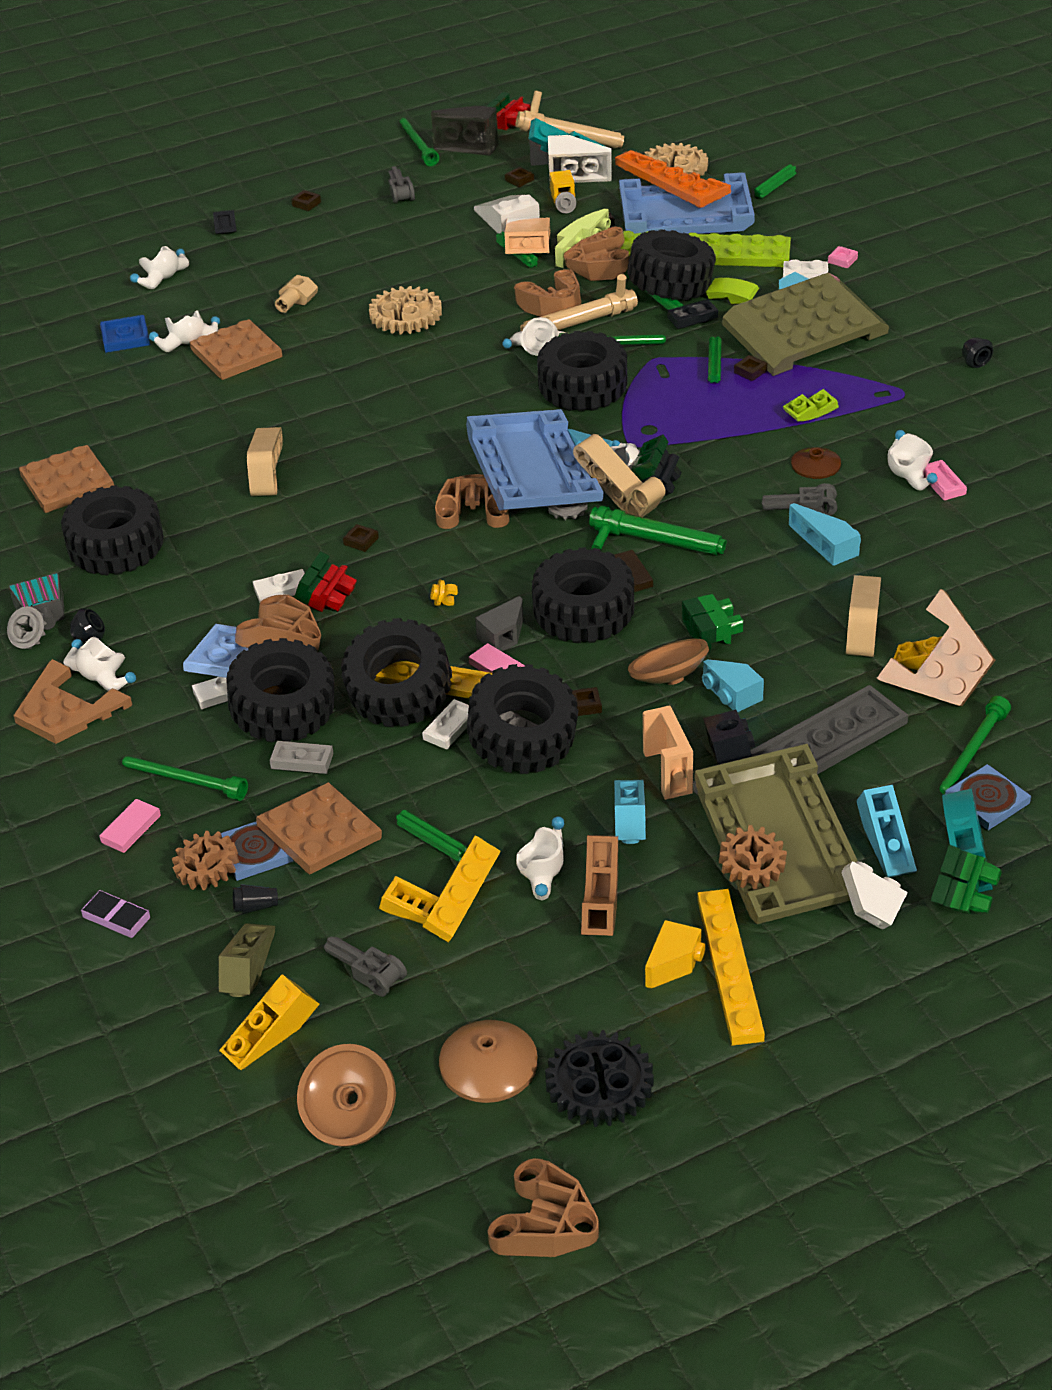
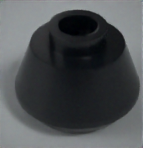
[962,337,993,368]
[70,608,105,643]

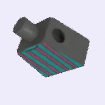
[9,573,65,630]

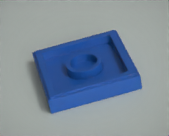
[100,315,150,353]

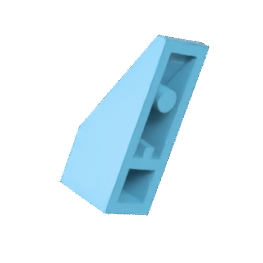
[789,503,861,566]
[614,780,646,844]
[856,785,917,878]

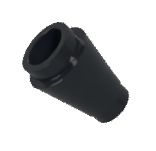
[232,884,278,915]

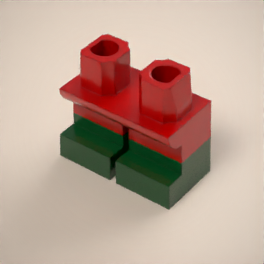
[484,92,531,130]
[294,551,357,612]

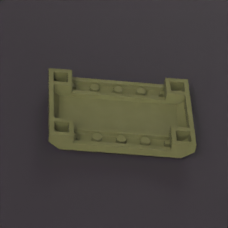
[722,273,889,376]
[695,744,858,924]

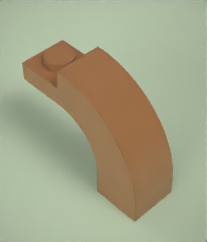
[581,835,619,936]

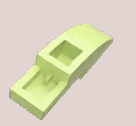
[555,209,611,268]

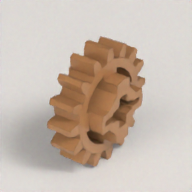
[719,825,787,890]
[172,831,239,890]

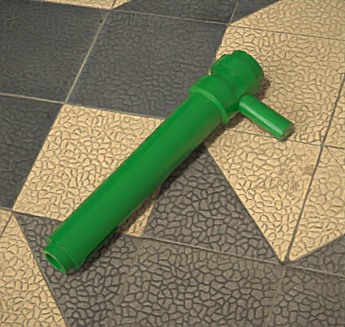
[589,506,727,556]

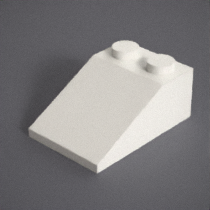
[548,135,611,183]
[474,195,540,234]

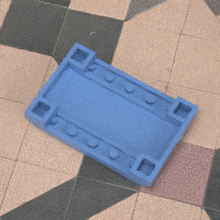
[619,172,755,234]
[466,409,603,511]

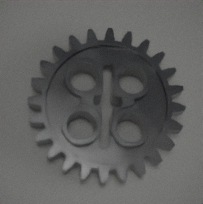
[545,1030,654,1127]

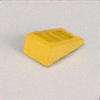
[379,876,439,924]

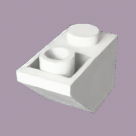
[842,861,908,930]

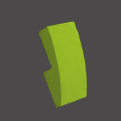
[706,278,759,304]
[783,389,839,421]

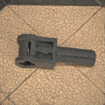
[388,166,415,203]
[762,483,837,516]
[324,936,407,997]

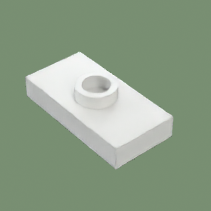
[252,569,305,603]
[192,677,228,709]
[422,699,469,750]

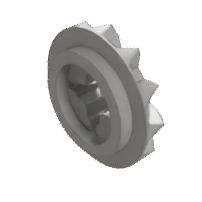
[547,503,587,520]
[7,606,47,649]

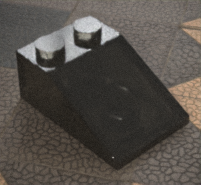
[431,106,498,156]

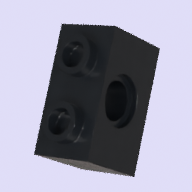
[703,709,755,765]

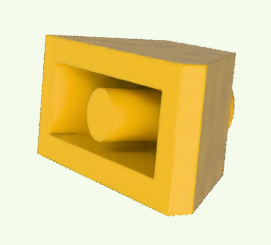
[645,920,705,989]

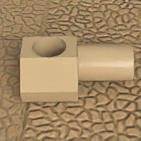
[275,275,318,313]

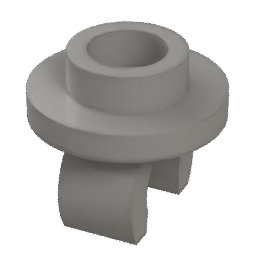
[555,192,576,213]

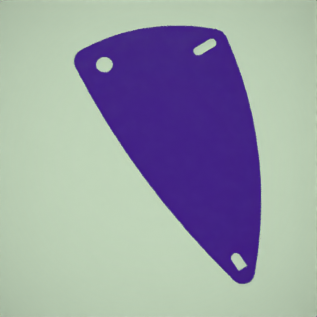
[622,357,905,447]

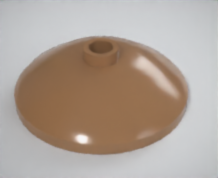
[628,639,709,685]
[439,1020,538,1103]
[297,1044,396,1147]

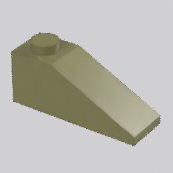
[219,923,275,997]

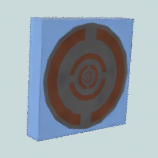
[945,764,1031,830]
[221,821,293,881]

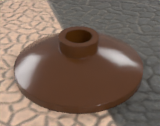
[791,447,841,479]

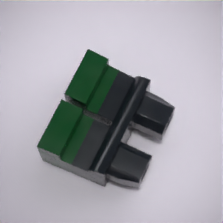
[631,434,682,497]

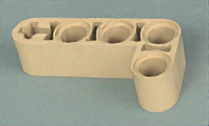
[247,427,283,497]
[573,434,666,517]
[846,575,881,657]

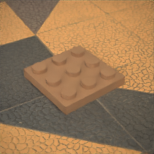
[190,319,283,380]
[19,445,114,513]
[257,782,382,875]

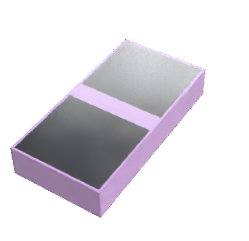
[81,890,150,938]

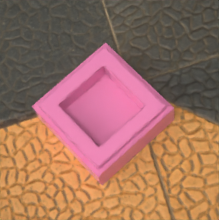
[828,246,858,269]

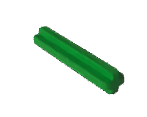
[754,164,797,199]
[496,231,538,268]
[708,336,721,383]
[396,810,468,862]

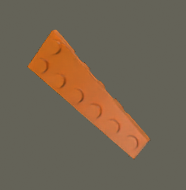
[615,150,731,208]

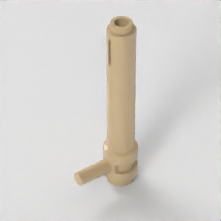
[516,90,624,149]
[520,274,638,331]

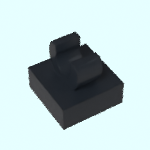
[213,210,237,234]

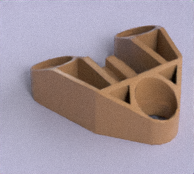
[564,227,630,281]
[514,269,581,317]
[435,474,509,529]
[235,595,321,650]
[488,1158,599,1257]

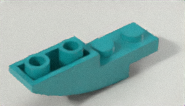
[529,118,606,153]
[942,788,993,893]

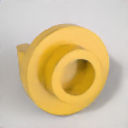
[430,580,458,606]

